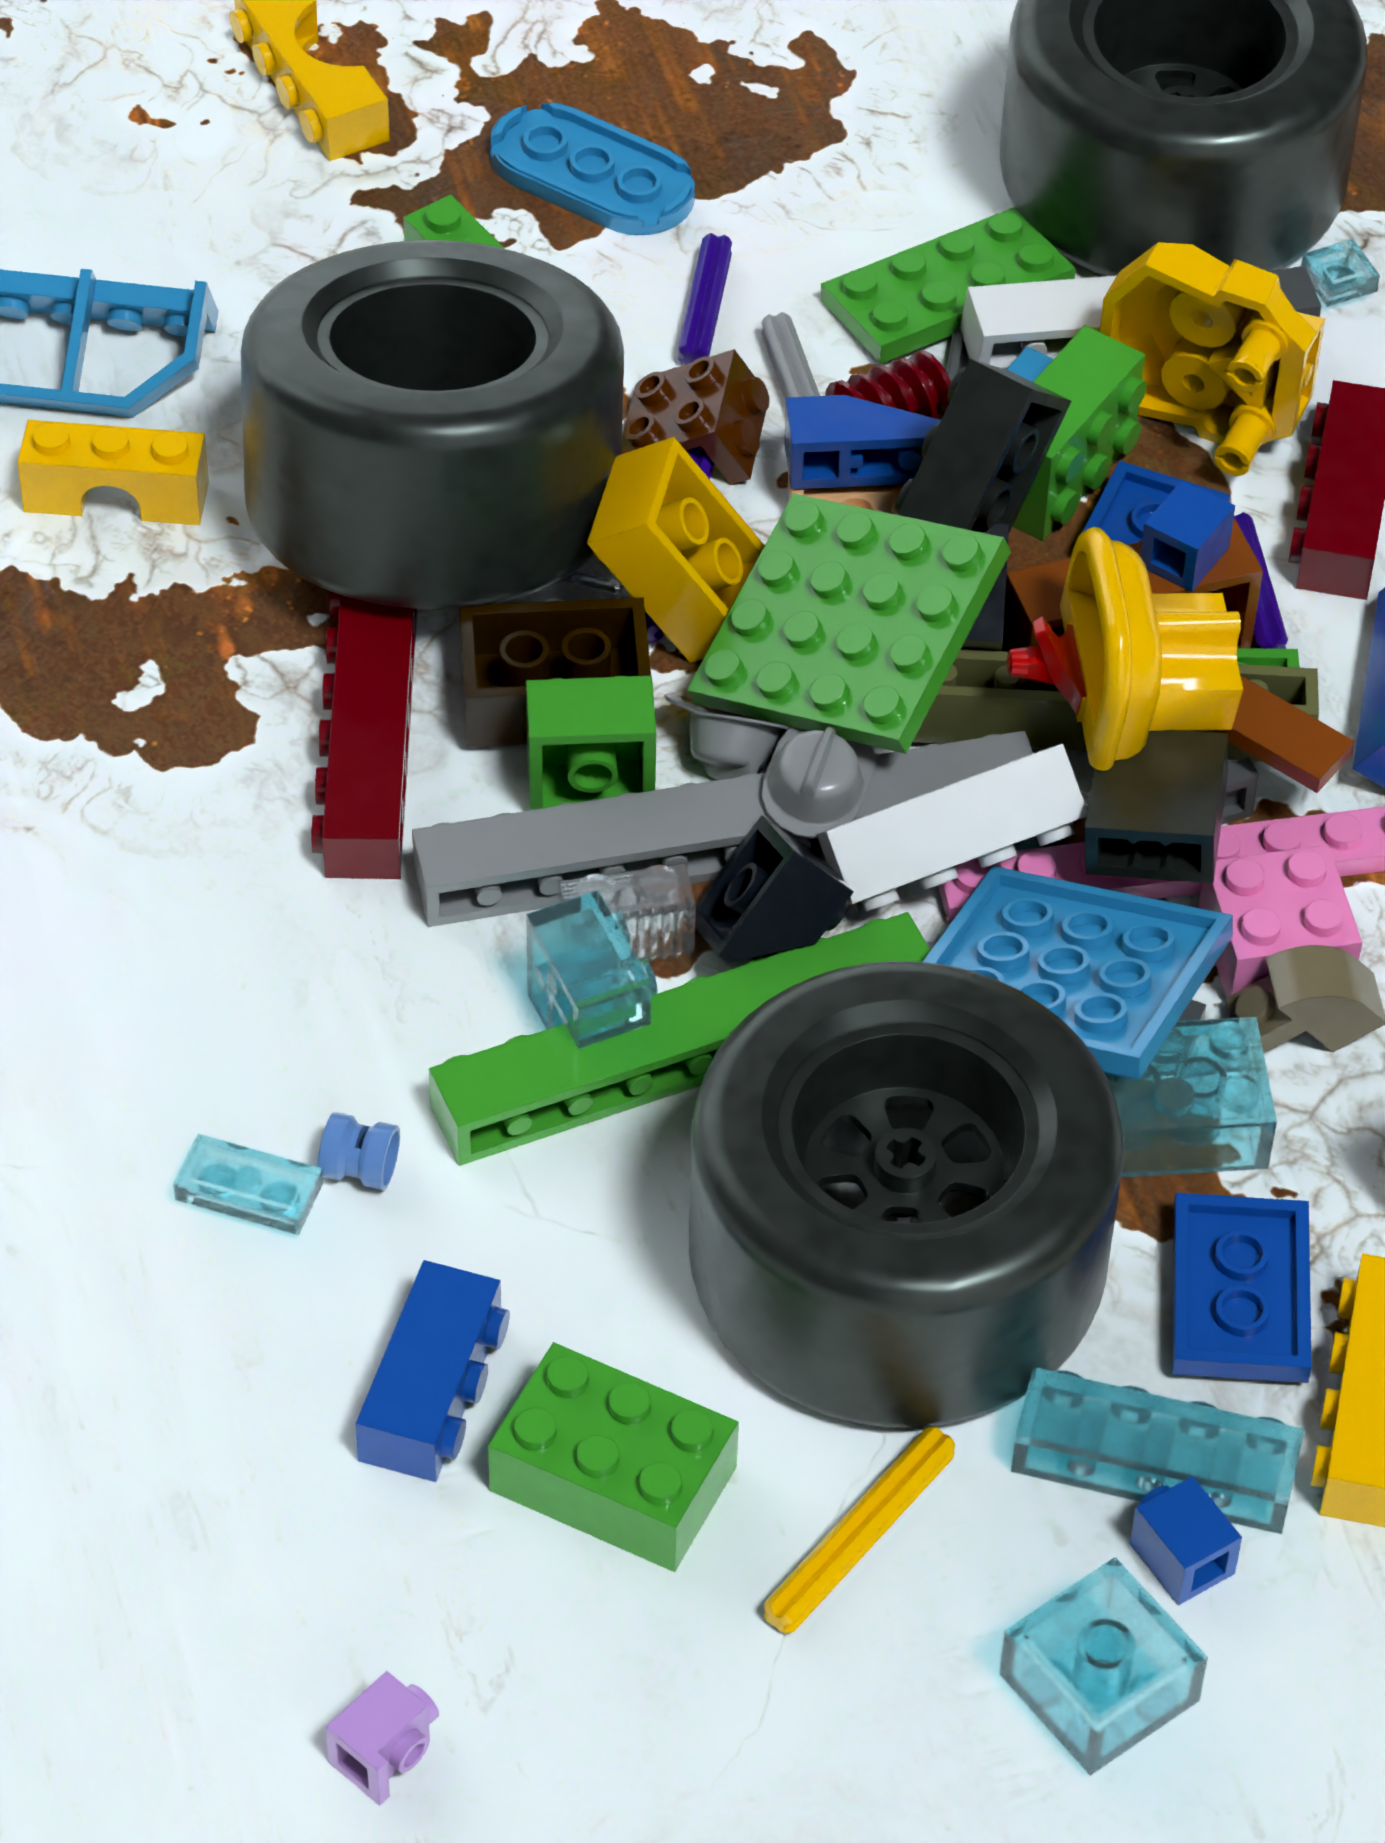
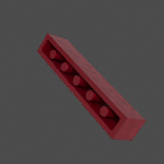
[311,591,418,879]

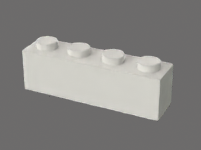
[960,276,1116,369]
[817,744,1088,912]

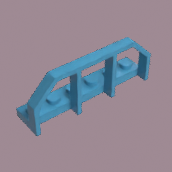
[0,268,219,418]

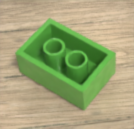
[1012,325,1147,542]
[488,1342,739,1572]

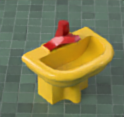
[1006,527,1243,771]

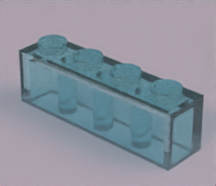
[1011,1368,1305,1534]

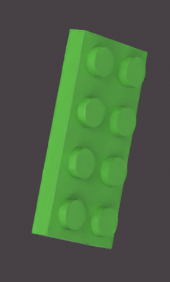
[821,207,1076,364]

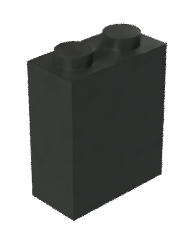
[1085,730,1228,883]

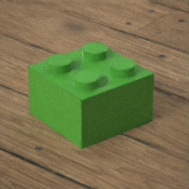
[526,676,656,810]

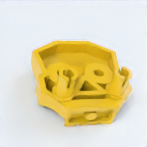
[1100,242,1325,476]

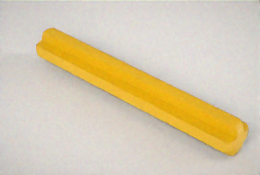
[763,1426,956,1634]

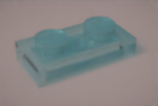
[173,1133,323,1235]

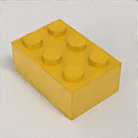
[587,437,765,663]

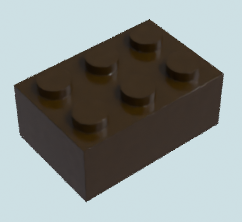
[459,597,651,747]

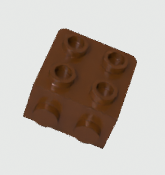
[622,349,770,485]

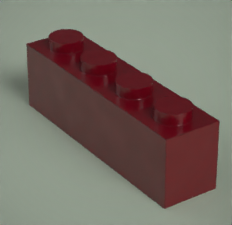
[1288,380,1385,600]

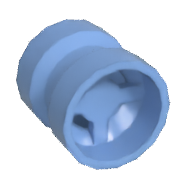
[317,1112,401,1191]

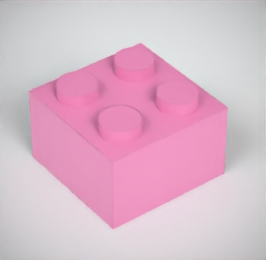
[1198,844,1363,998]

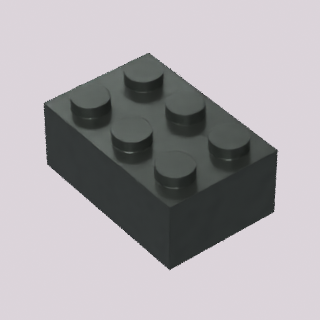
[895,359,1072,533]

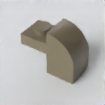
[1226,945,1385,1060]

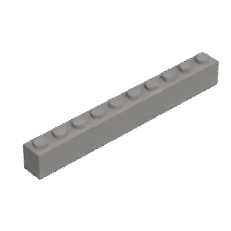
[412,731,1033,927]

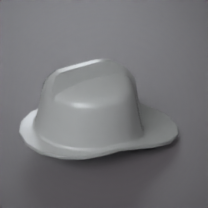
[664,694,791,780]
[761,726,876,839]

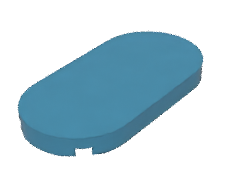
[490,103,695,235]

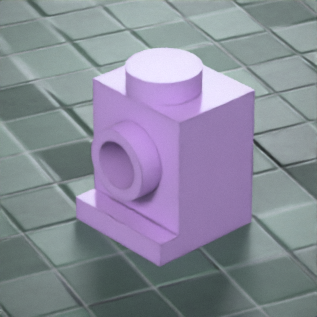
[325,1671,439,1806]

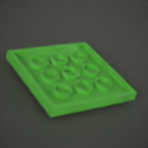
[687,493,1011,754]

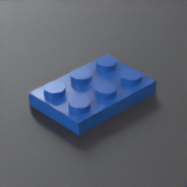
[1172,1193,1312,1383]

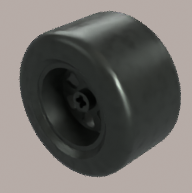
[1000,0,1368,276]
[240,240,624,609]
[689,961,1124,1428]

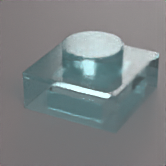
[1301,239,1380,307]

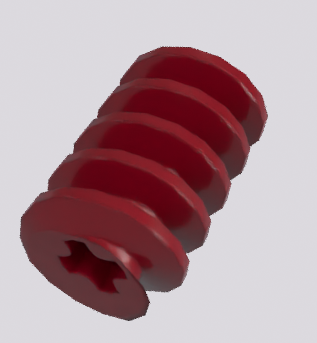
[825,350,951,419]

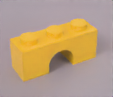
[17,420,209,526]

